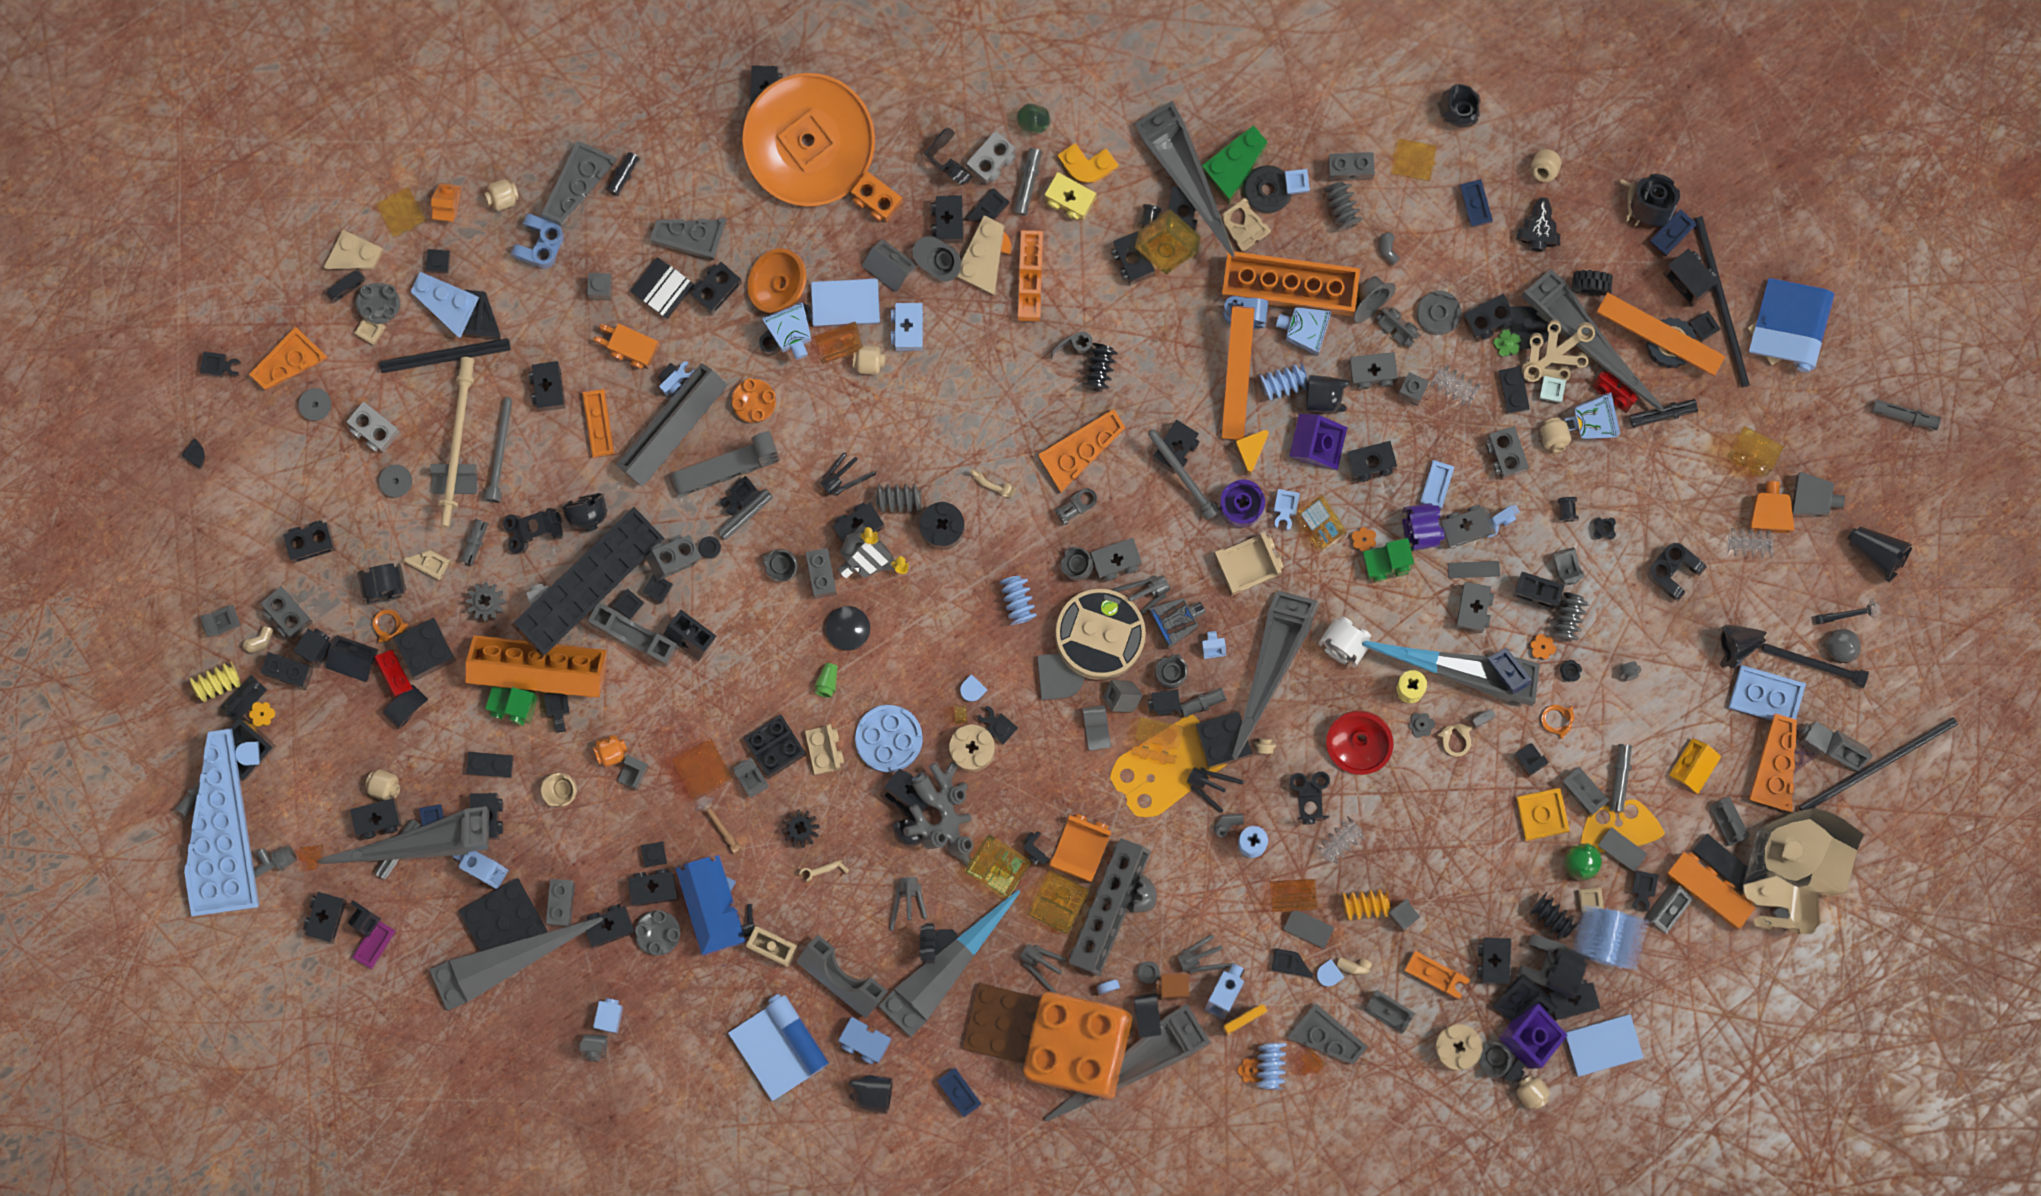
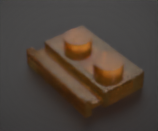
[814,321,863,364]
[1270,879,1317,912]

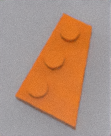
[249,327,328,391]

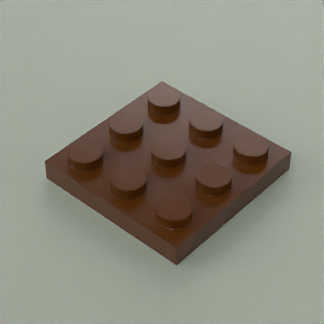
[963,983,1041,1064]

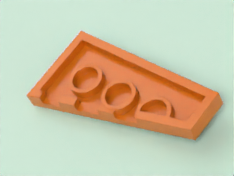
[1038,409,1126,493]
[1748,713,1797,813]

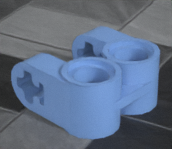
[510,214,564,269]
[1223,296,1269,329]

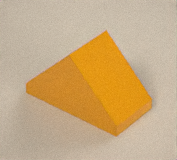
[1235,430,1269,475]

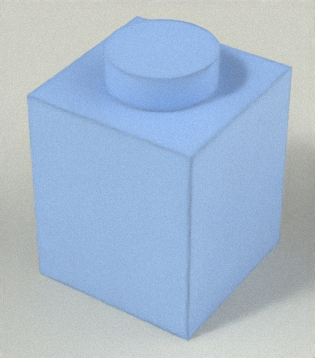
[593,998,623,1033]

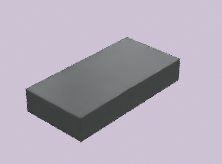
[1597,827,1647,872]

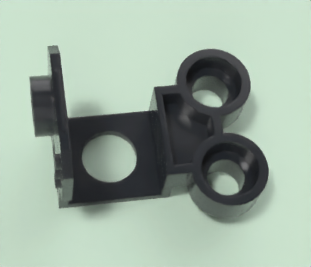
[924,127,973,186]
[503,508,563,554]
[1289,771,1330,825]
[919,923,957,964]

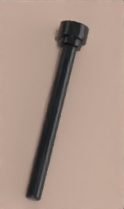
[1762,643,1869,689]

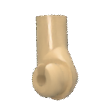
[243,626,273,653]
[1337,957,1372,975]

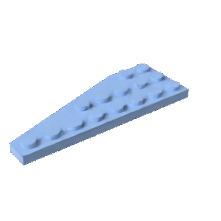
[184,728,259,916]

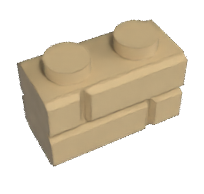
[746,926,798,967]

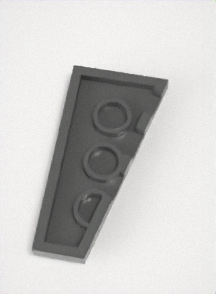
[541,140,618,226]

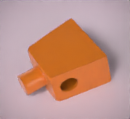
[1749,481,1794,534]

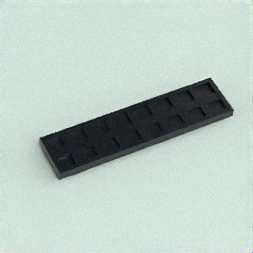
[511,507,665,657]

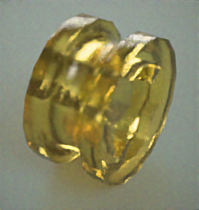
[955,704,967,725]

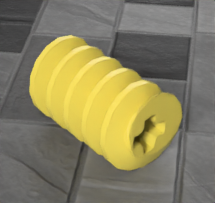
[189,661,241,702]
[1396,670,1427,703]

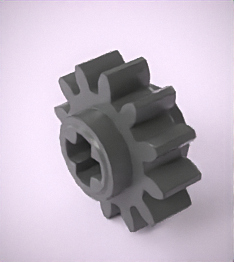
[466,581,506,622]

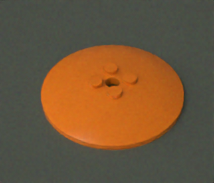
[742,73,875,206]

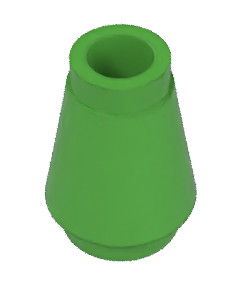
[814,663,838,698]

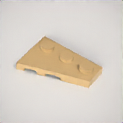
[957,216,1005,295]

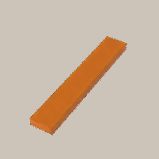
[1596,292,1726,377]
[1222,305,1255,440]

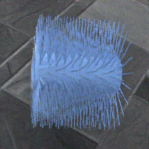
[1574,905,1648,970]

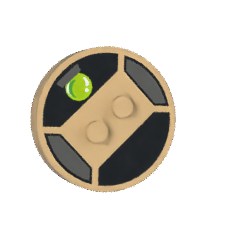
[1055,589,1146,680]

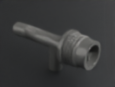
[254,845,297,878]

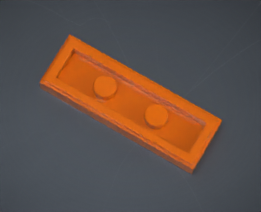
[582,389,615,458]

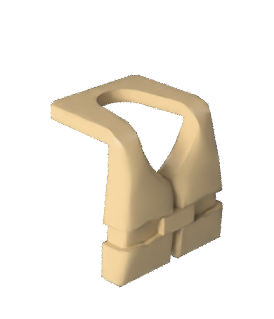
[1223,198,1271,252]

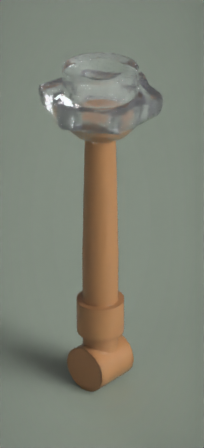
[694,795,742,854]

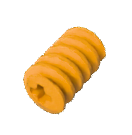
[1342,888,1390,921]

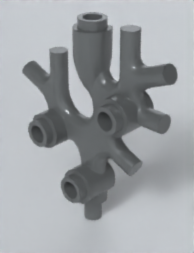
[903,762,974,868]

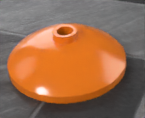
[748,248,806,314]

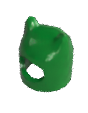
[1564,843,1602,881]

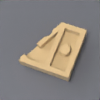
[324,230,383,271]

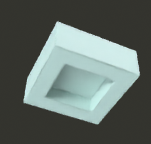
[1539,376,1566,403]

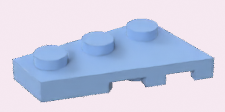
[411,272,479,338]

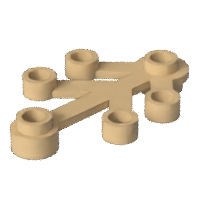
[1521,320,1595,382]

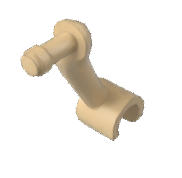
[1620,179,1640,227]
[970,469,1016,498]
[799,860,850,882]

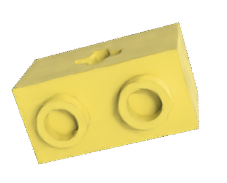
[1045,172,1096,221]

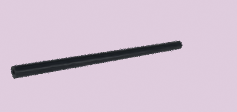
[1694,216,1750,388]
[1799,717,1958,811]

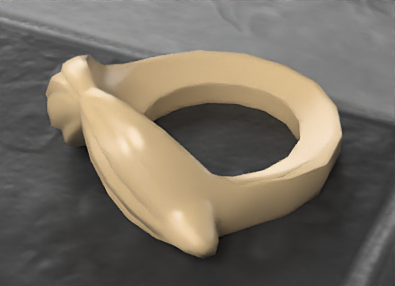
[1438,724,1472,757]

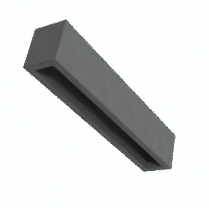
[615,363,728,486]

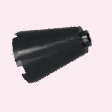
[1847,526,1912,583]

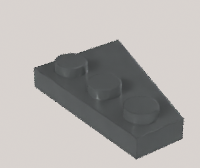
[650,218,727,261]
[1287,1003,1368,1065]

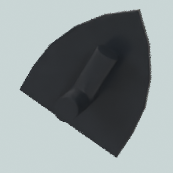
[1510,306,1556,350]

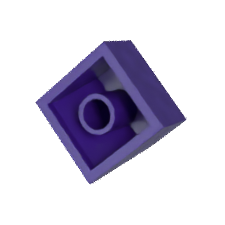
[1289,414,1348,470]
[1499,1004,1568,1069]

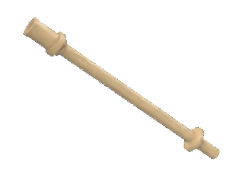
[438,357,475,528]

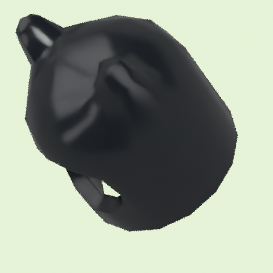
[1306,375,1350,413]
[849,1075,893,1114]

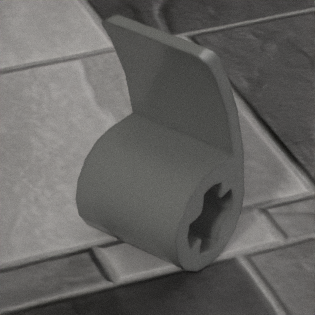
[1051,332,1092,359]
[1083,705,1111,750]

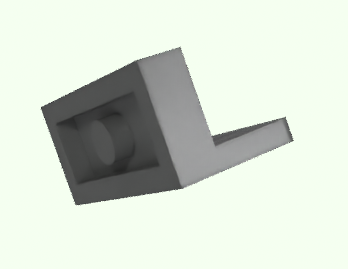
[862,239,917,292]
[430,464,478,494]

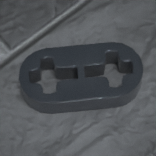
[325,269,366,303]

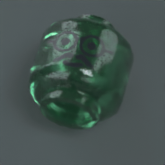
[1017,103,1051,134]

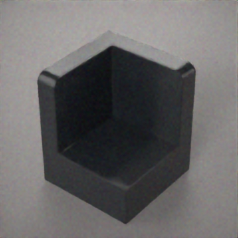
[1513,743,1549,777]
[348,900,381,937]

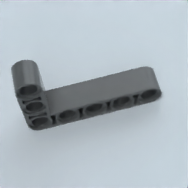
[670,431,780,497]

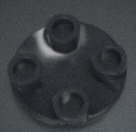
[826,606,870,651]

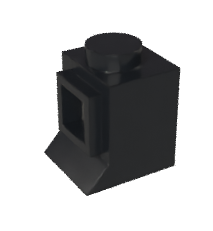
[1147,689,1181,717]

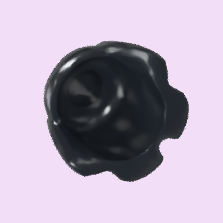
[1720,624,1767,668]

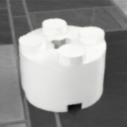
[1319,616,1371,667]

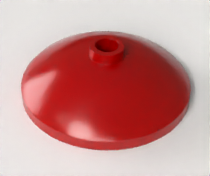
[1326,711,1394,775]

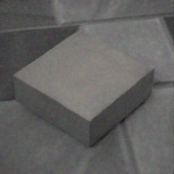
[1471,709,1496,729]

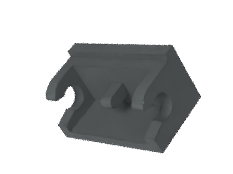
[1561,767,1610,817]
[1364,990,1416,1034]

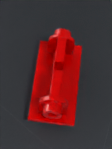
[1592,370,1639,413]
[374,650,413,698]

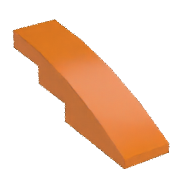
[1018,230,1043,322]

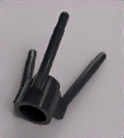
[819,453,876,496]
[1186,767,1244,813]

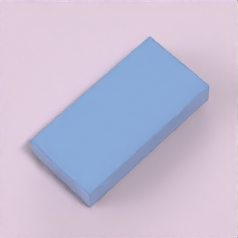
[1420,460,1454,510]

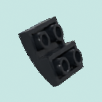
[743,715,807,779]

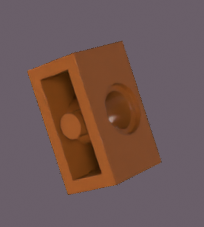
[1156,973,1189,1000]

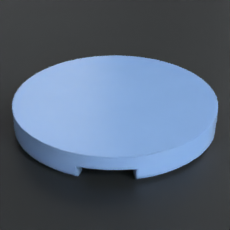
[855,705,923,772]

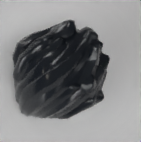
[1438,84,1481,128]

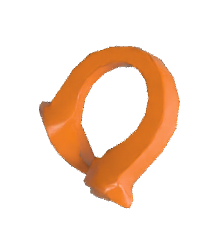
[373,609,409,643]
[1541,704,1574,739]

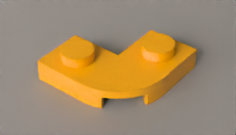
[1057,143,1119,183]

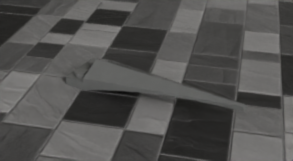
[1135,101,1235,258]
[1522,269,1663,411]
[1232,590,1319,760]
[317,806,489,864]
[429,917,603,1011]
[1045,1004,1211,1121]

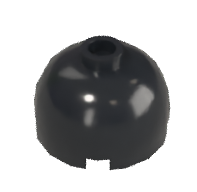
[562,493,608,532]

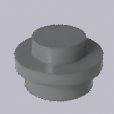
[1619,662,1642,681]

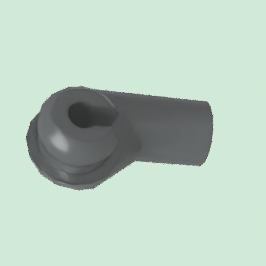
[1379,232,1400,266]
[1214,813,1243,838]

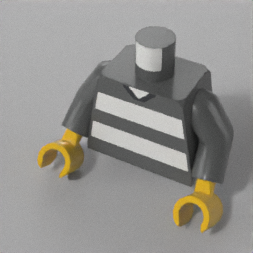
[838,524,909,578]

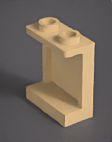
[1214,532,1284,596]

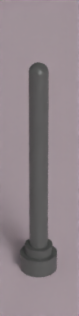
[483,397,512,503]
[1148,429,1220,520]

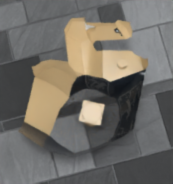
[1743,808,1864,935]

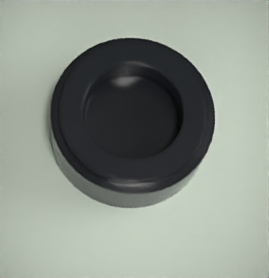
[699,536,721,559]

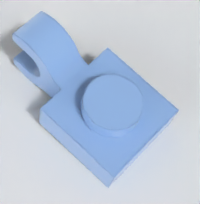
[659,361,695,396]
[1488,505,1520,538]

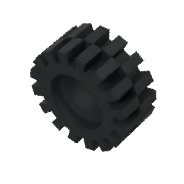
[1571,270,1613,296]

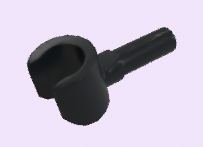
[742,904,755,937]

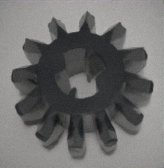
[782,810,820,848]

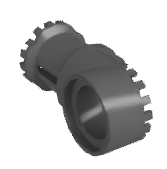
[1054,488,1097,525]

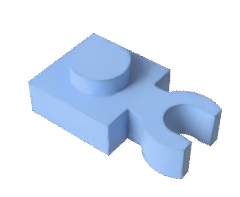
[1274,489,1300,530]

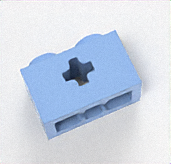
[891,303,923,351]

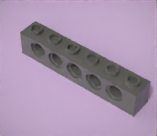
[1069,838,1151,976]

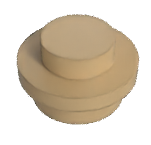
[1254,738,1276,754]

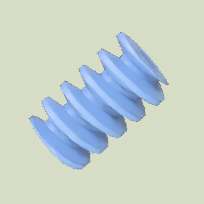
[1259,362,1308,401]
[999,576,1037,625]
[1238,826,1268,858]
[1256,1043,1286,1090]

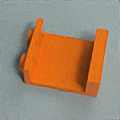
[1050,813,1112,883]

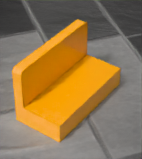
[1669,738,1721,794]

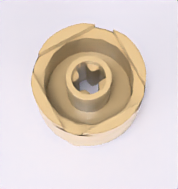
[950,725,995,772]
[1435,1024,1482,1071]

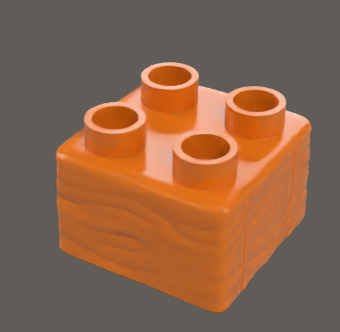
[1023,992,1133,1099]

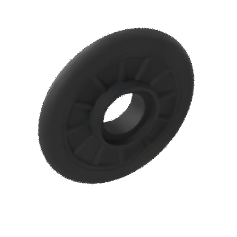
[1244,165,1292,213]

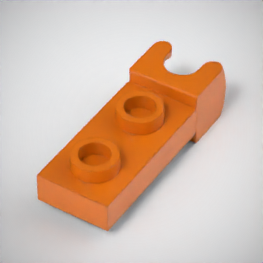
[1404,951,1470,1000]

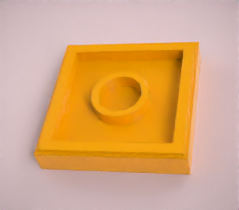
[1516,788,1570,841]
[1223,1004,1267,1036]

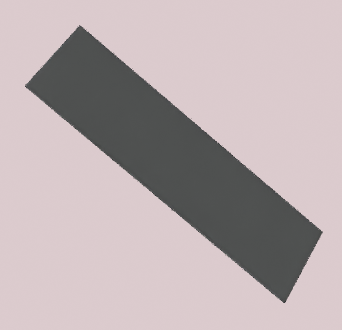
[1448,561,1500,578]

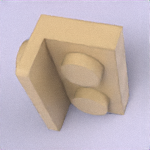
[805,724,844,775]

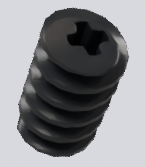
[1082,343,1119,392]
[1530,892,1580,941]

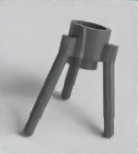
[1112,575,1170,615]
[889,877,927,931]
[1178,935,1235,974]
[1020,944,1067,994]

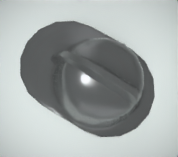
[913,236,961,281]
[1354,276,1396,323]

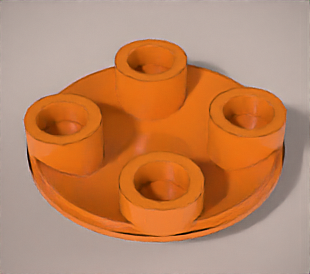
[732,378,776,423]

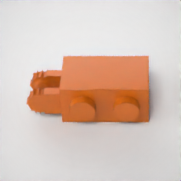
[592,323,660,370]

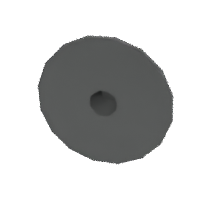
[298,388,332,421]
[379,465,412,497]

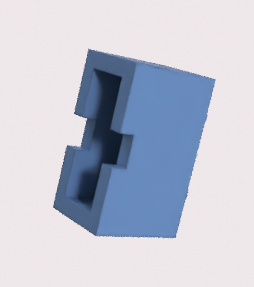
[839,1017,892,1065]

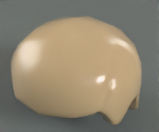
[540,773,577,807]

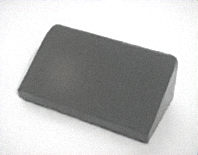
[1827,730,1873,772]
[1645,882,1694,934]
[1283,908,1334,949]

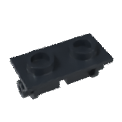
[220,675,267,722]

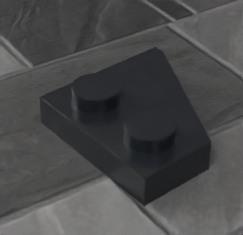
[462,289,501,339]

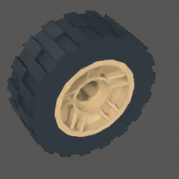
[1646,317,1696,369]

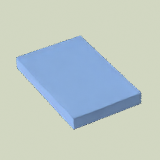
[811,279,880,327]
[1728,665,1806,721]
[1566,1014,1644,1077]

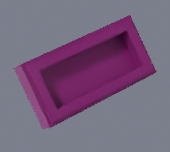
[352,921,396,969]

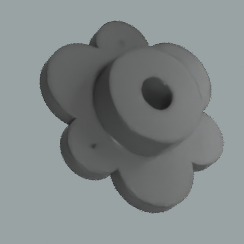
[1409,713,1435,738]

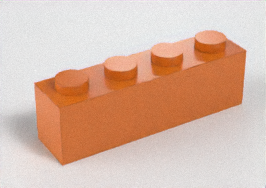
[1665,852,1756,930]

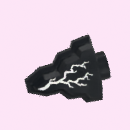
[1516,197,1560,252]

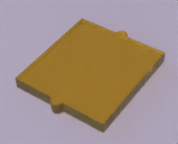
[1392,138,1437,181]
[376,187,427,238]

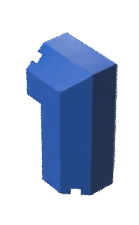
[676,855,746,956]

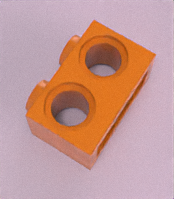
[851,171,903,223]

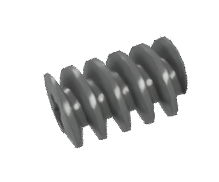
[1324,182,1363,231]
[876,484,921,512]
[1551,592,1589,641]

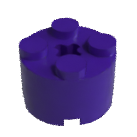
[1220,479,1265,528]
[1402,503,1445,551]

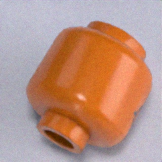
[593,734,627,767]

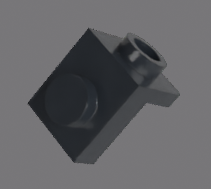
[1023,831,1049,867]

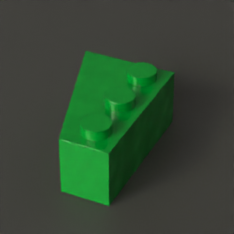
[1202,125,1268,205]

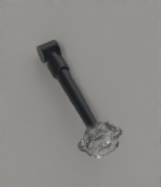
[1815,598,1881,625]

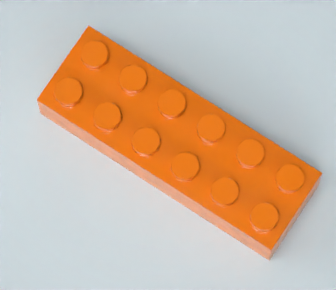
[1221,251,1361,317]
[466,635,607,698]

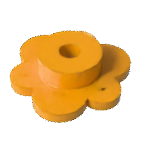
[249,702,276,727]

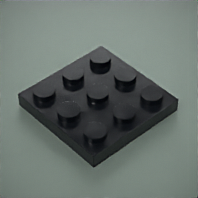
[459,878,548,951]

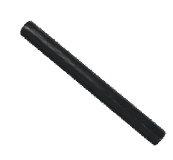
[379,338,511,373]

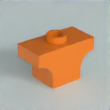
[431,183,462,222]

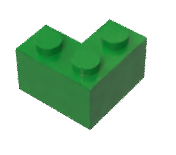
[1362,538,1414,582]
[485,686,538,726]

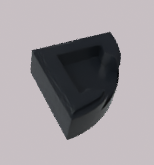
[182,438,205,469]

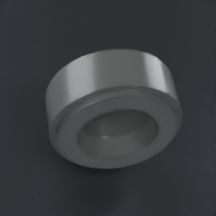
[1137,961,1160,984]

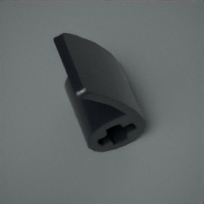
[382,685,428,729]
[1134,993,1161,1038]

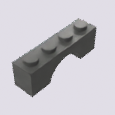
[588,602,679,666]
[796,935,888,1018]

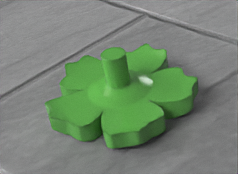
[1494,330,1521,357]

